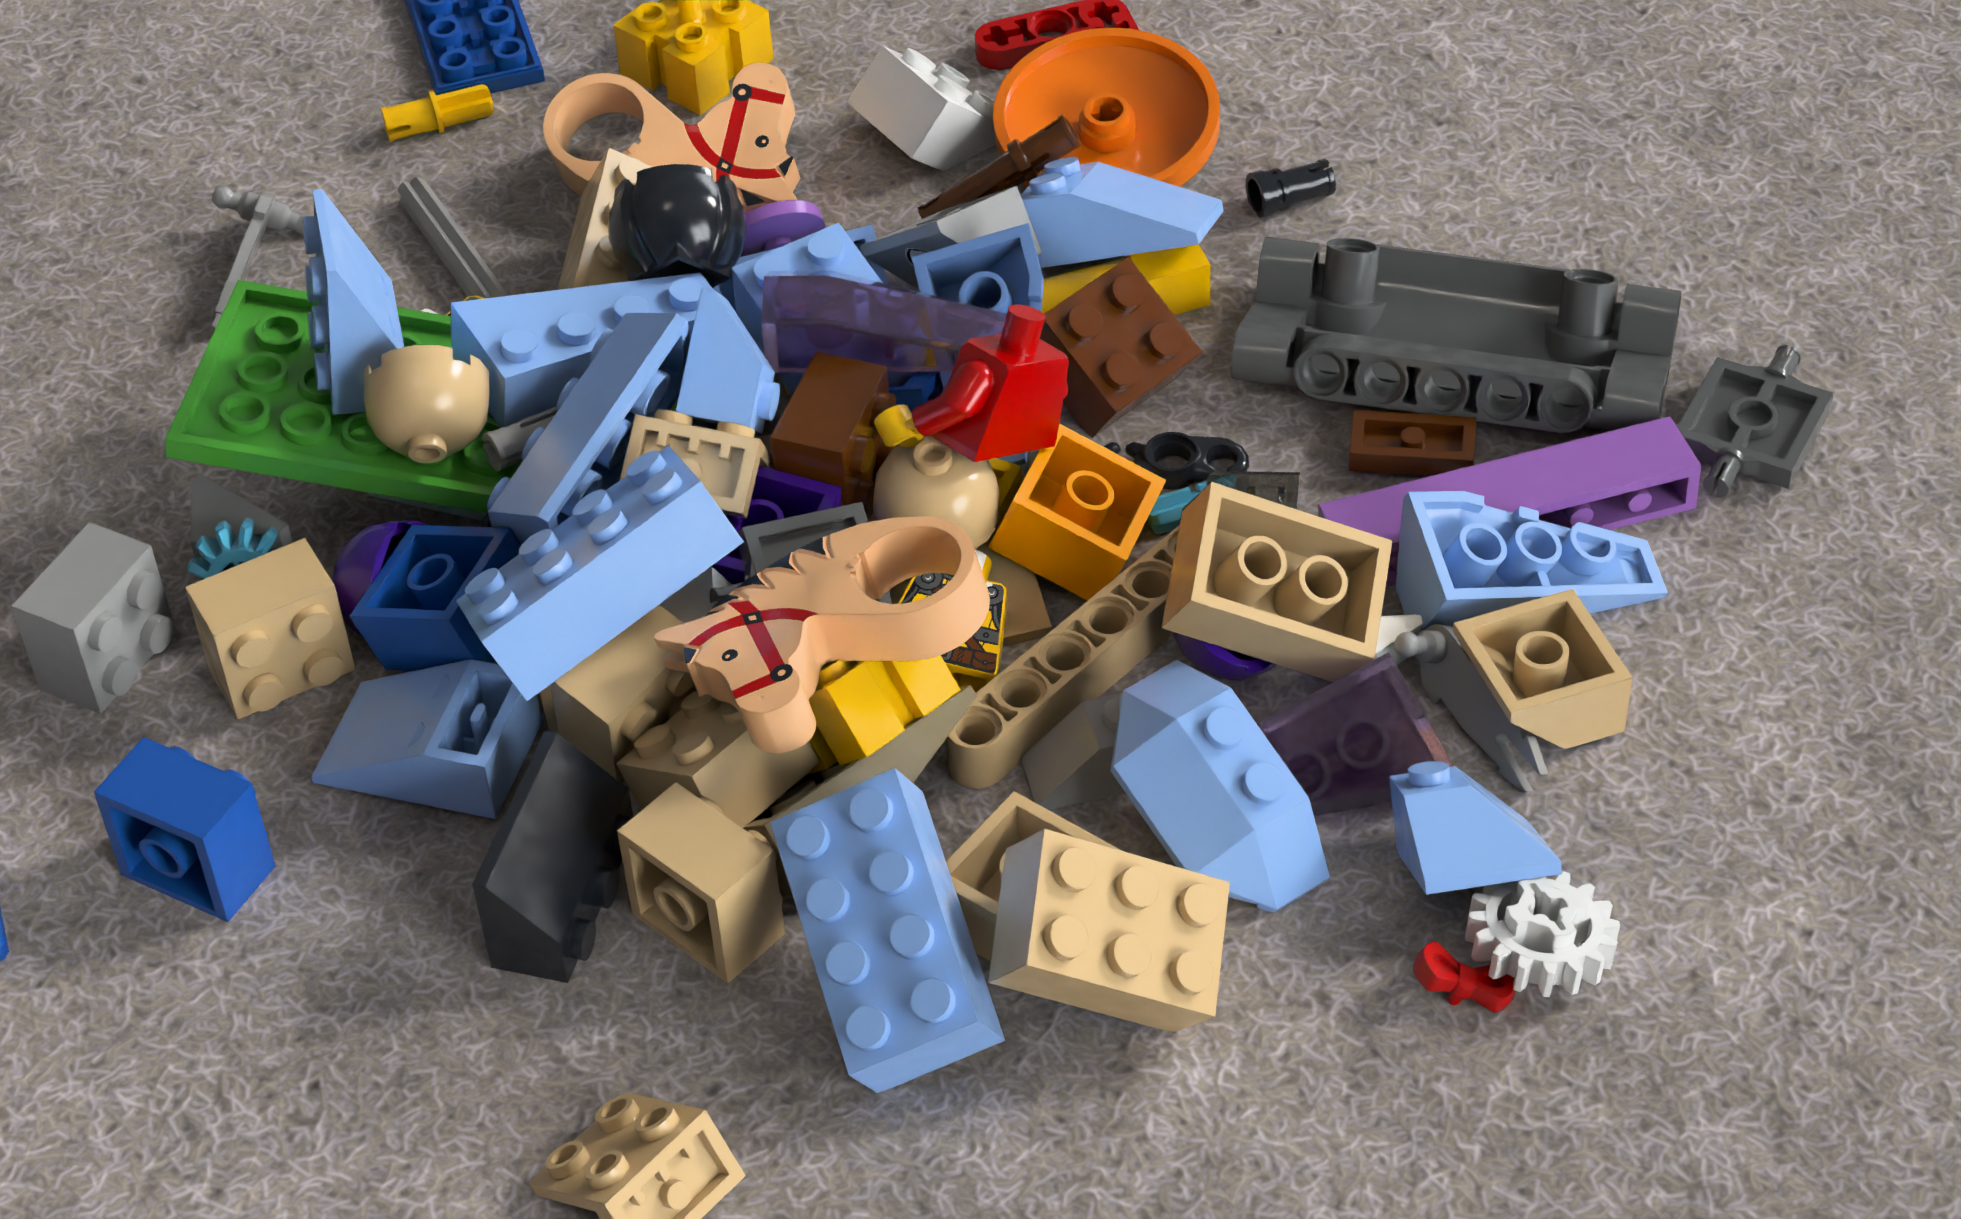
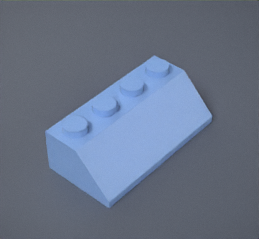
[487,313,690,545]

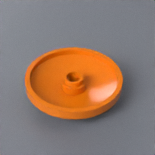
[993,28,1220,187]

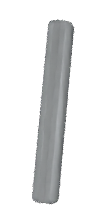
[398,177,509,298]

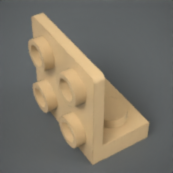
[620,409,774,519]
[529,1093,746,1219]

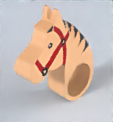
[543,62,800,213]
[653,517,990,754]

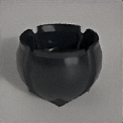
[608,164,747,288]

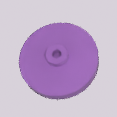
[740,200,826,257]

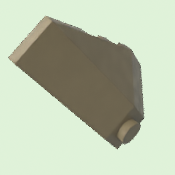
[743,685,977,897]

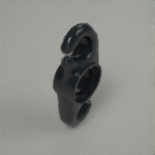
[1103,432,1249,490]

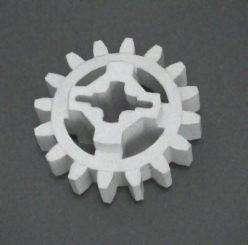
[1465,871,1620,997]

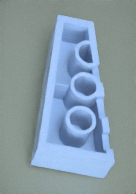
[451,273,713,428]

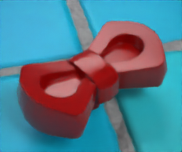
[1413,941,1515,1013]

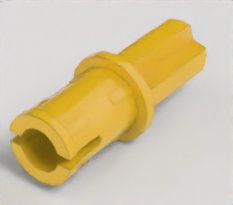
[380,84,494,142]

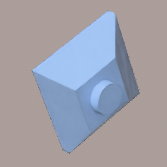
[1389,761,1562,895]

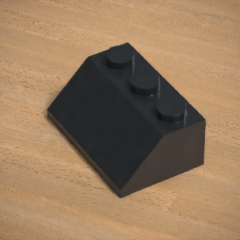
[472,731,633,983]

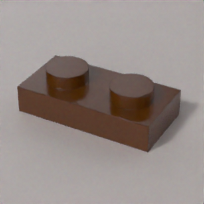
[1349,410,1477,476]

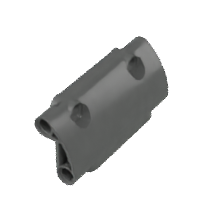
[1231,236,1682,433]

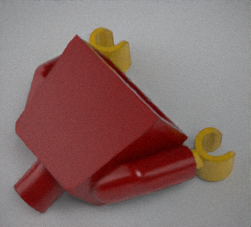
[874,304,1069,462]

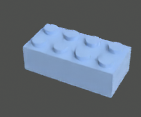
[456,445,744,701]
[770,768,1005,1093]

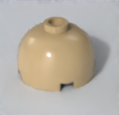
[364,345,489,463]
[873,436,1000,549]

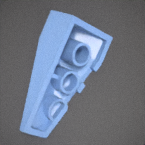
[1396,491,1668,631]

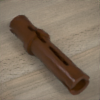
[917,114,1083,219]

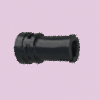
[1245,159,1336,218]

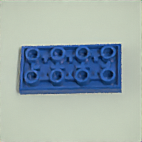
[404,0,545,95]

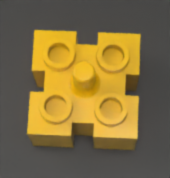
[613,0,774,116]
[806,655,961,775]

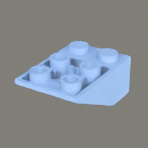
[302,189,404,415]
[311,659,542,819]

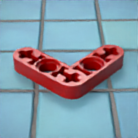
[974,0,1139,70]

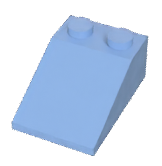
[1021,157,1224,268]

